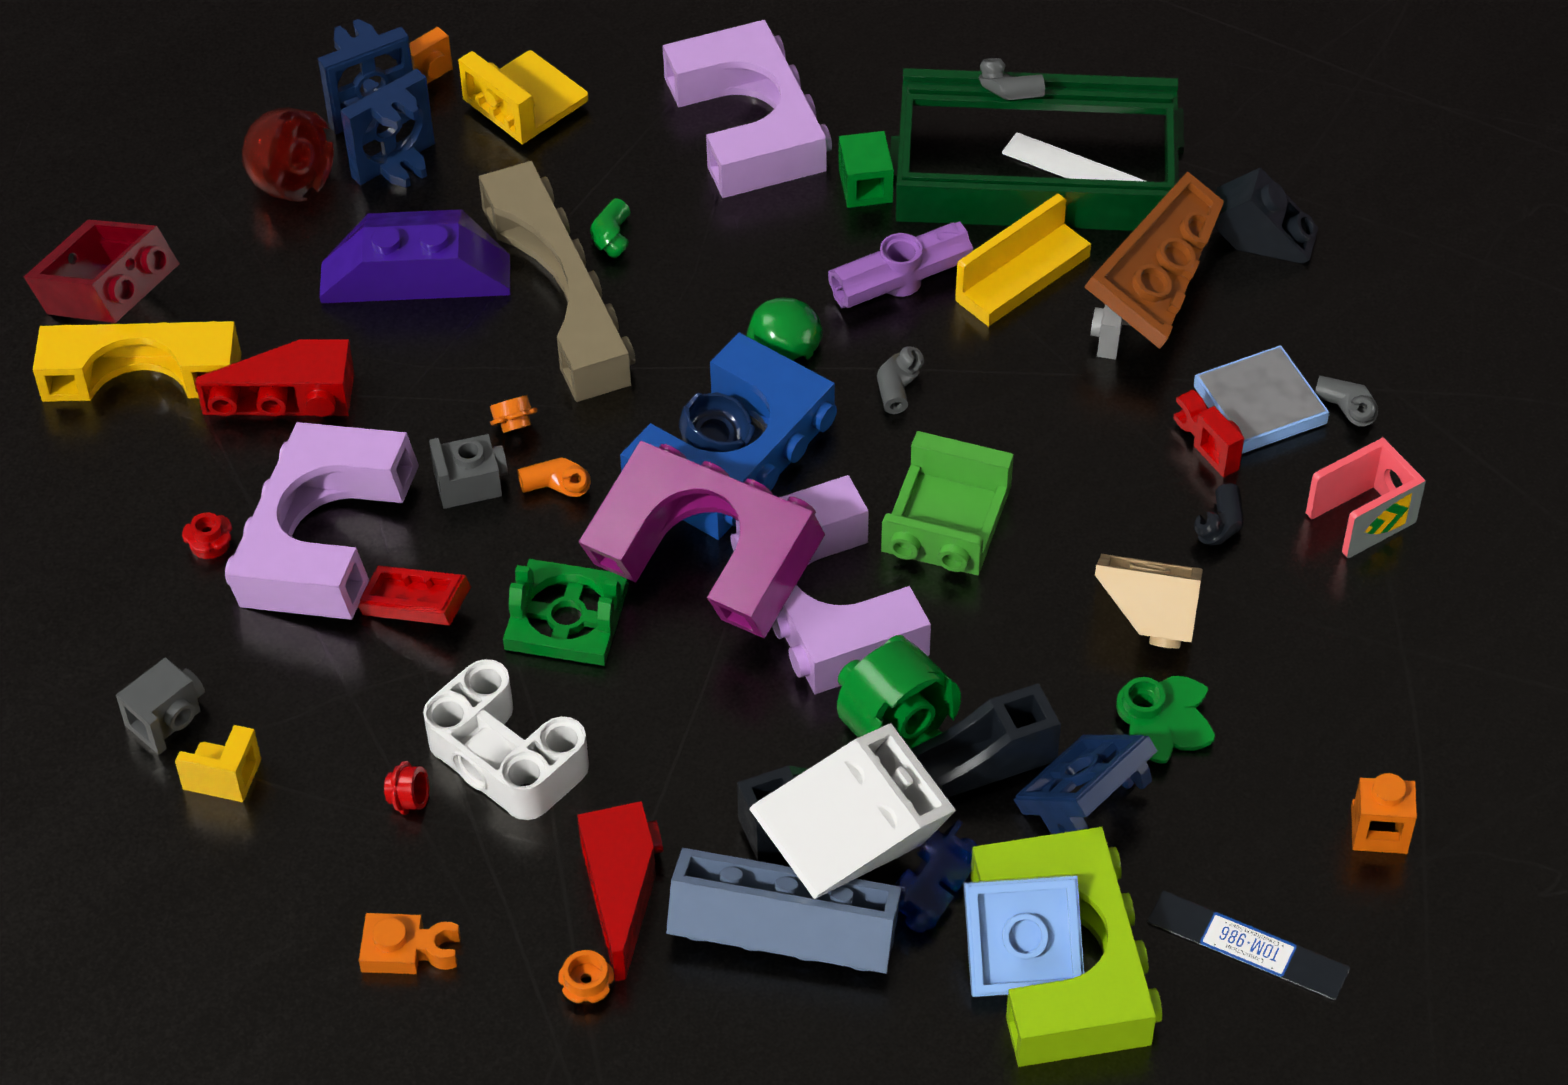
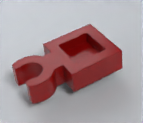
[1174,390,1244,478]

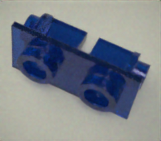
[894,820,978,933]

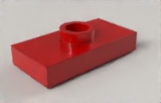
[358,565,471,626]

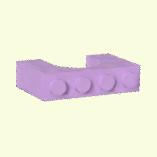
[663,20,832,198]
[225,422,419,620]
[731,475,931,695]

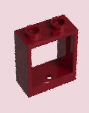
[24,219,179,323]

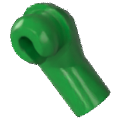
[590,198,630,258]

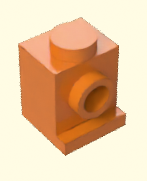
[1351,773,1417,854]

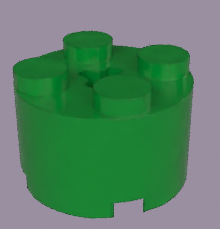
[837,635,961,748]

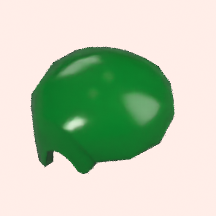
[746,297,823,361]

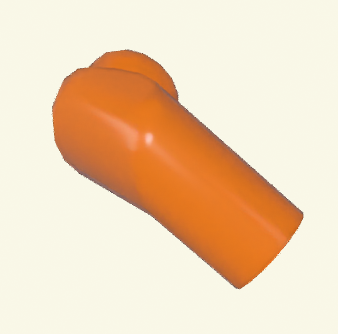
[517,457,591,497]

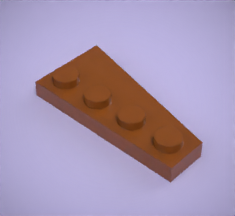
[1085,171,1224,349]

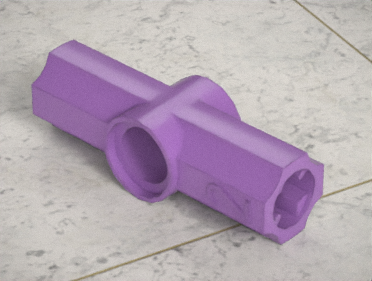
[828,221,973,308]

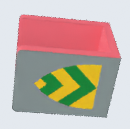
[1306,437,1426,558]

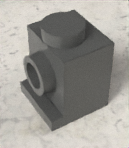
[429,434,508,509]
[116,657,205,755]

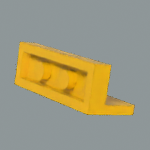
[955,194,1091,327]

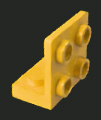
[458,50,589,145]

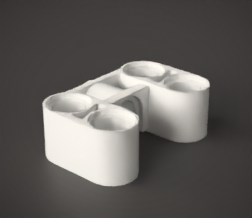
[423,659,589,820]

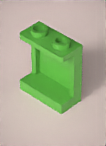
[881,431,1014,576]

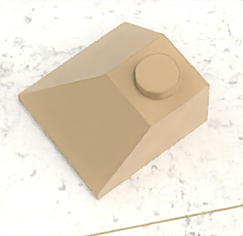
[1095,554,1203,649]

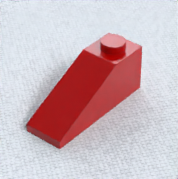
[577,801,663,982]

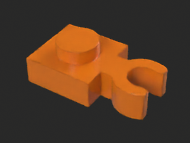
[359,913,461,974]

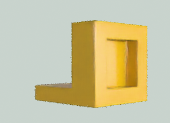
[175,725,262,802]

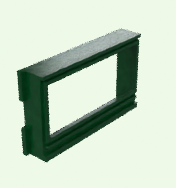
[890,68,1184,231]

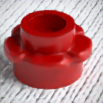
[182,512,232,559]
[384,761,429,815]

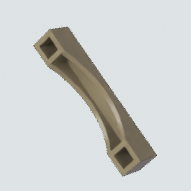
[479,161,636,402]

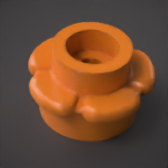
[490,395,537,433]
[558,950,614,1003]

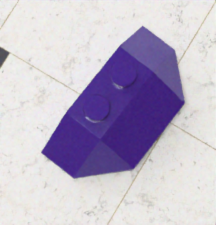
[320,209,511,303]

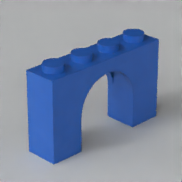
[620,332,837,540]

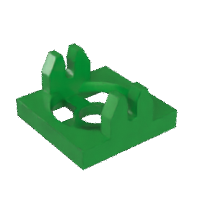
[503,559,629,666]

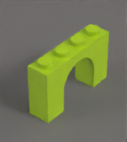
[971,827,1162,1067]

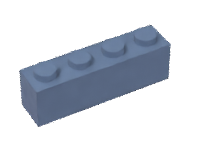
[666,848,901,974]

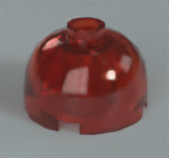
[242,107,334,202]

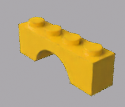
[33,321,241,402]

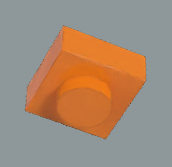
[409,27,453,84]

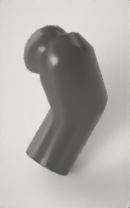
[979,58,1045,100]
[877,346,924,414]
[1315,375,1378,426]

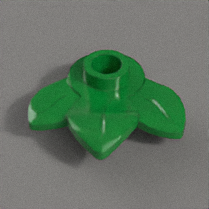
[1116,676,1215,764]

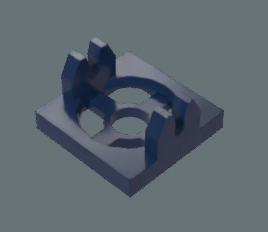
[318,19,413,134]
[340,69,435,188]
[1014,735,1157,834]

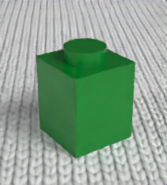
[838,131,894,208]

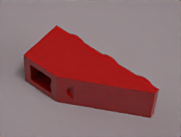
[195,339,354,417]

